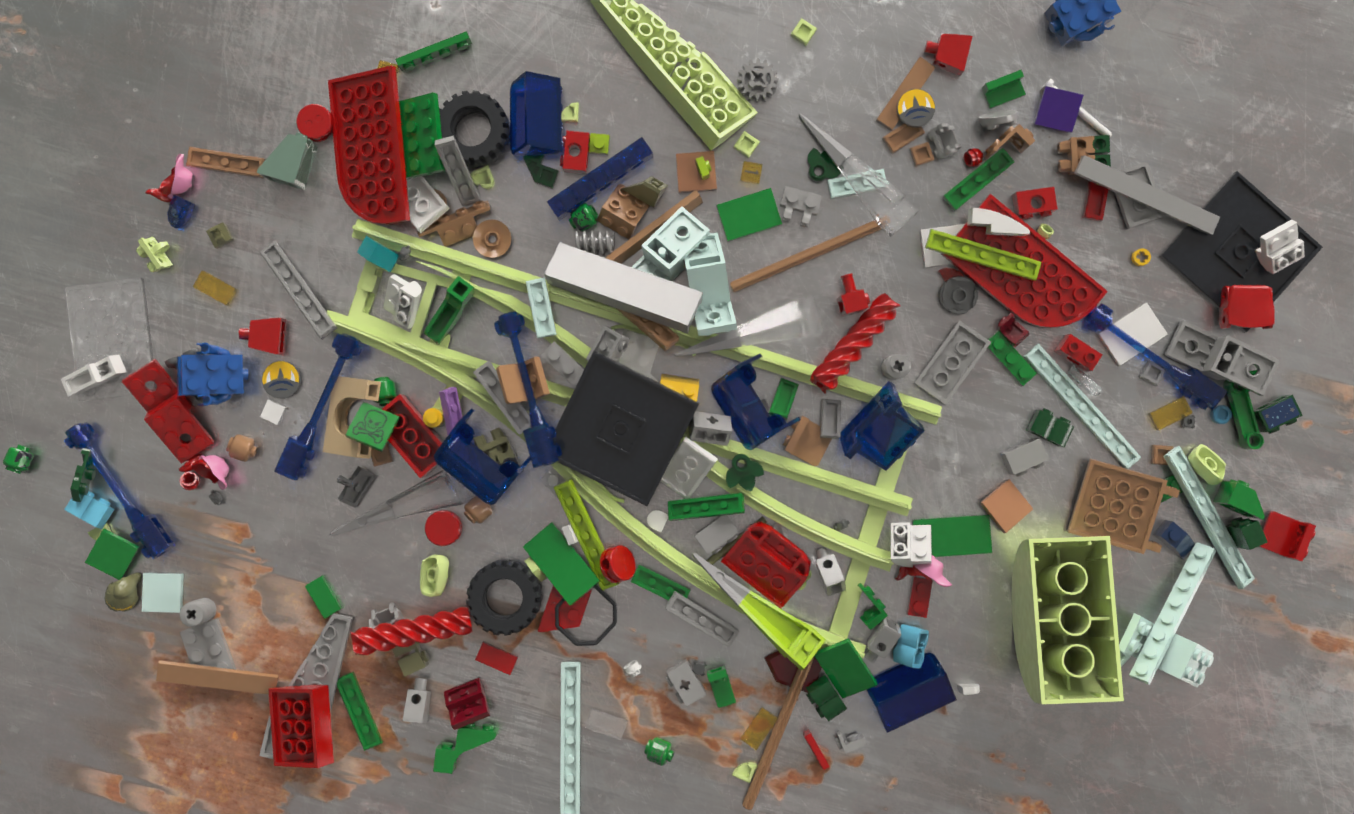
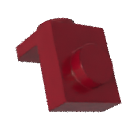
[998,313,1029,347]

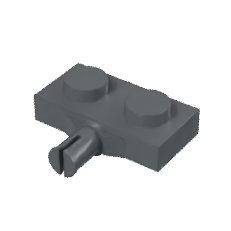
[337,466,376,508]

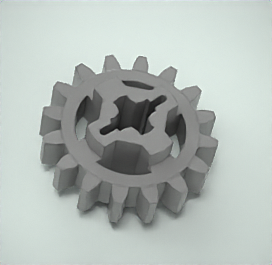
[737,58,779,102]

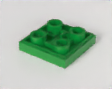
[85,529,140,580]

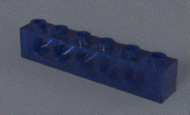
[547,137,653,221]

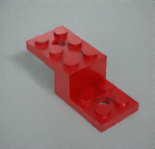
[122,359,214,464]

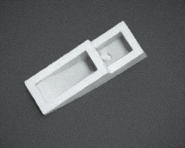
[967,208,1030,236]
[61,355,126,397]

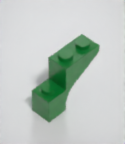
[424,276,474,345]
[433,723,499,774]

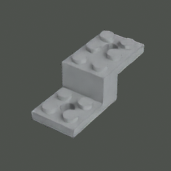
[1165,320,1280,396]

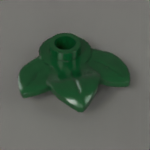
[807,148,844,182]
[726,454,764,491]

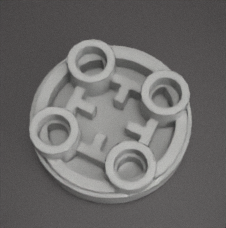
[979,110,1019,129]

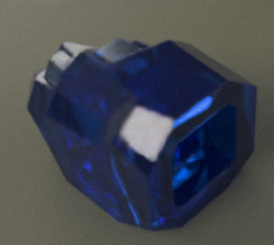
[167,195,195,229]

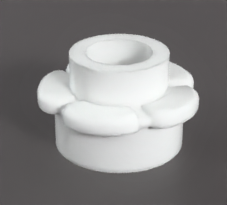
[624,660,642,678]

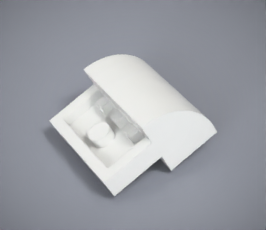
[1256,220,1305,274]
[383,274,422,329]
[891,522,932,567]

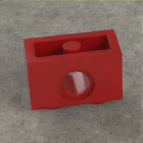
[560,130,590,174]
[1012,187,1058,220]
[1054,334,1103,372]

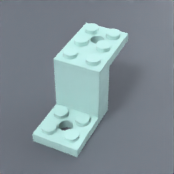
[684,232,737,336]
[1119,613,1214,688]

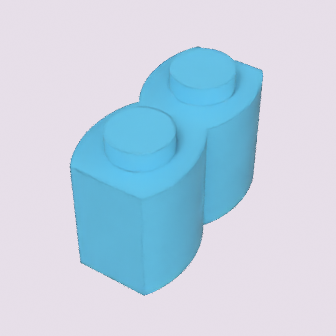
[64,491,114,529]
[893,624,929,668]

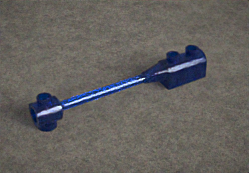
[1085,303,1228,410]
[494,312,562,468]
[274,333,363,480]
[64,422,176,559]

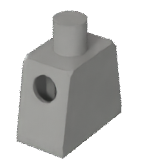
[816,548,846,596]
[864,617,901,663]
[403,678,431,723]

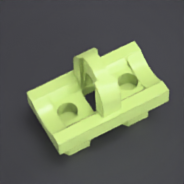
[136,237,173,272]

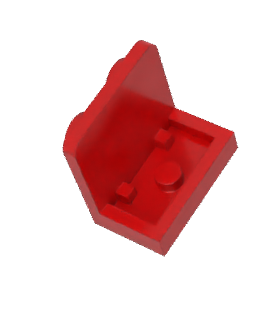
[1259,511,1316,562]

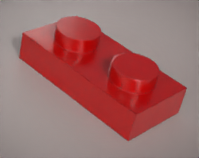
[907,576,933,618]

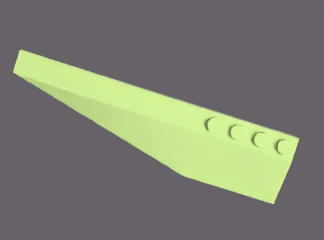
[590,0,758,150]

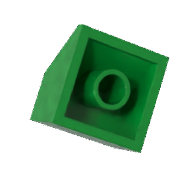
[1213,479,1265,520]

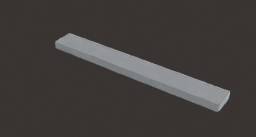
[1074,155,1220,235]

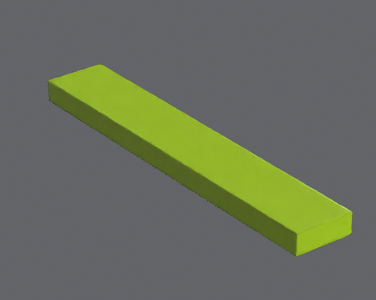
[925,229,1041,281]
[553,479,620,590]

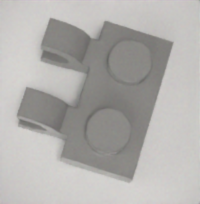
[780,186,822,227]

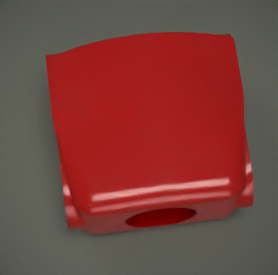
[1219,285,1275,329]

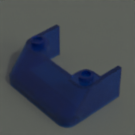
[711,353,801,450]
[434,408,532,505]

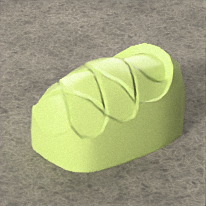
[1188,444,1226,485]
[420,555,449,597]

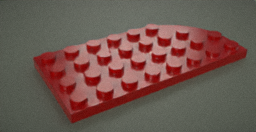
[328,65,410,224]
[941,194,1108,328]

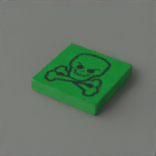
[345,402,399,452]

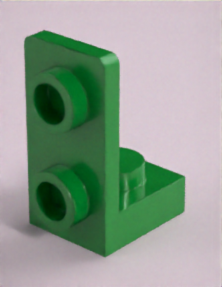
[858,583,888,630]
[707,665,736,708]

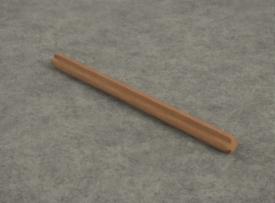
[730,216,890,292]
[743,656,815,810]

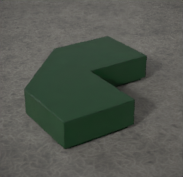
[523,140,559,189]

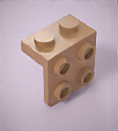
[984,124,1035,160]
[597,184,650,239]
[496,357,550,404]
[782,416,832,466]

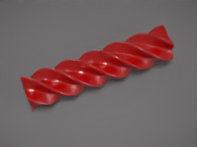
[810,293,901,394]
[351,607,473,656]

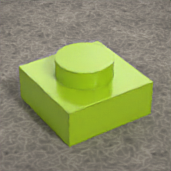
[589,133,610,155]
[695,156,712,180]

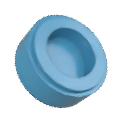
[1210,405,1232,424]

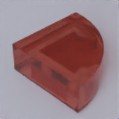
[938,268,964,283]

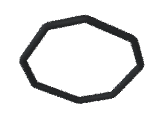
[555,585,617,646]

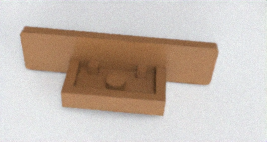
[417,200,490,247]

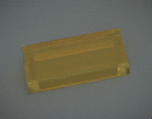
[193,270,237,306]
[1148,396,1193,430]
[740,707,778,750]

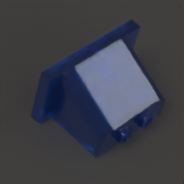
[840,381,925,471]

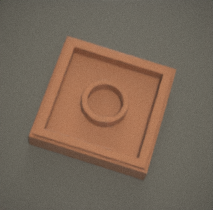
[676,151,717,193]
[980,479,1033,533]

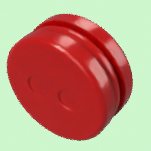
[296,104,333,142]
[425,510,462,546]
[600,545,635,583]

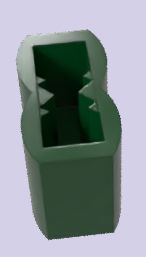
[1027,408,1074,448]
[806,675,847,722]

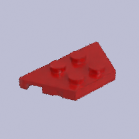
[538,585,592,632]

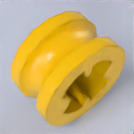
[1131,248,1151,266]

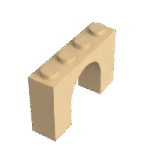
[323,376,381,459]

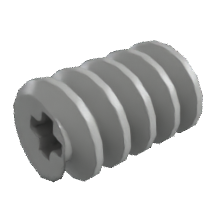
[575,230,615,255]
[881,354,911,380]
[180,598,216,627]

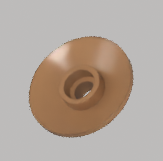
[473,219,511,258]

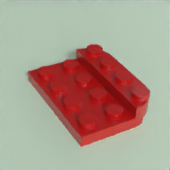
[721,521,811,609]

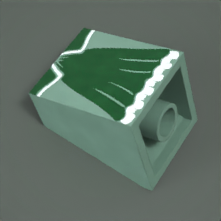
[257,133,318,190]

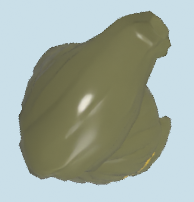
[104,573,142,612]

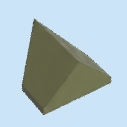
[621,176,668,208]

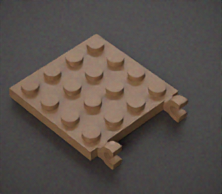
[1067,458,1180,554]

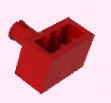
[837,273,870,317]

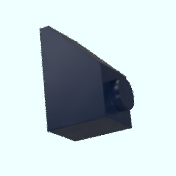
[1153,520,1195,560]

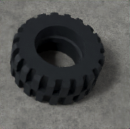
[439,90,511,168]
[466,559,542,636]

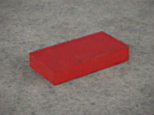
[1082,181,1108,222]
[475,641,518,675]
[803,729,830,770]

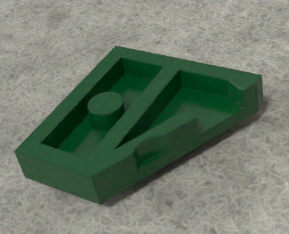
[70,448,96,502]

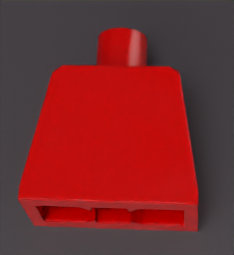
[924,34,973,76]
[239,318,286,356]

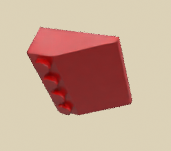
[268,685,334,768]

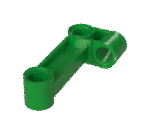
[1223,370,1264,450]

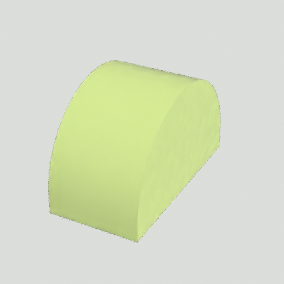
[1011,536,1124,704]

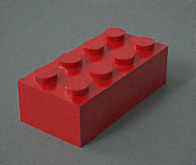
[382,394,451,478]

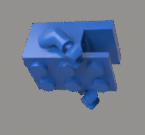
[1044,0,1121,46]
[177,342,249,406]

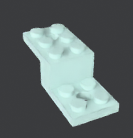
[632,207,710,281]

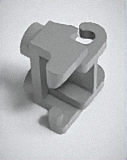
[928,123,961,160]
[369,602,404,629]

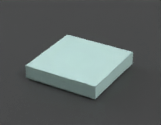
[142,573,184,613]

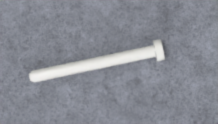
[1042,78,1112,137]

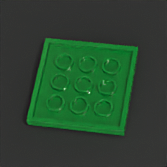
[399,92,445,179]

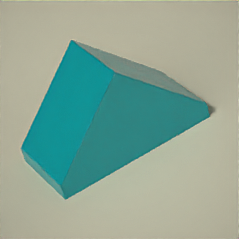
[357,236,399,272]

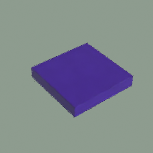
[1034,86,1084,133]

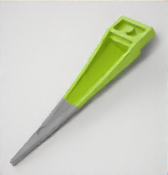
[691,553,826,670]

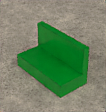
[982,70,1026,109]

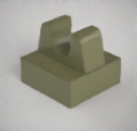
[206,222,234,249]

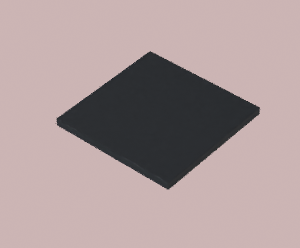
[1159,171,1323,333]
[543,350,699,506]

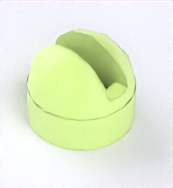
[1036,223,1054,240]

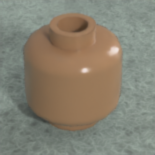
[226,434,258,462]
[464,495,493,524]

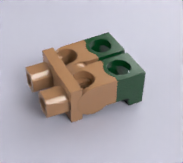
[1057,135,1111,175]

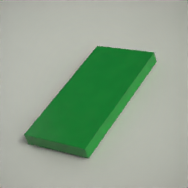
[912,514,992,557]
[523,522,600,606]

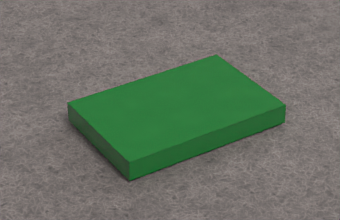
[716,188,782,242]
[814,638,877,699]

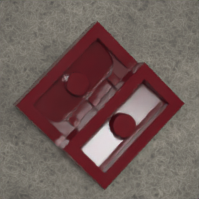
[444,678,490,730]

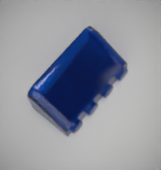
[510,71,564,156]
[867,653,957,733]

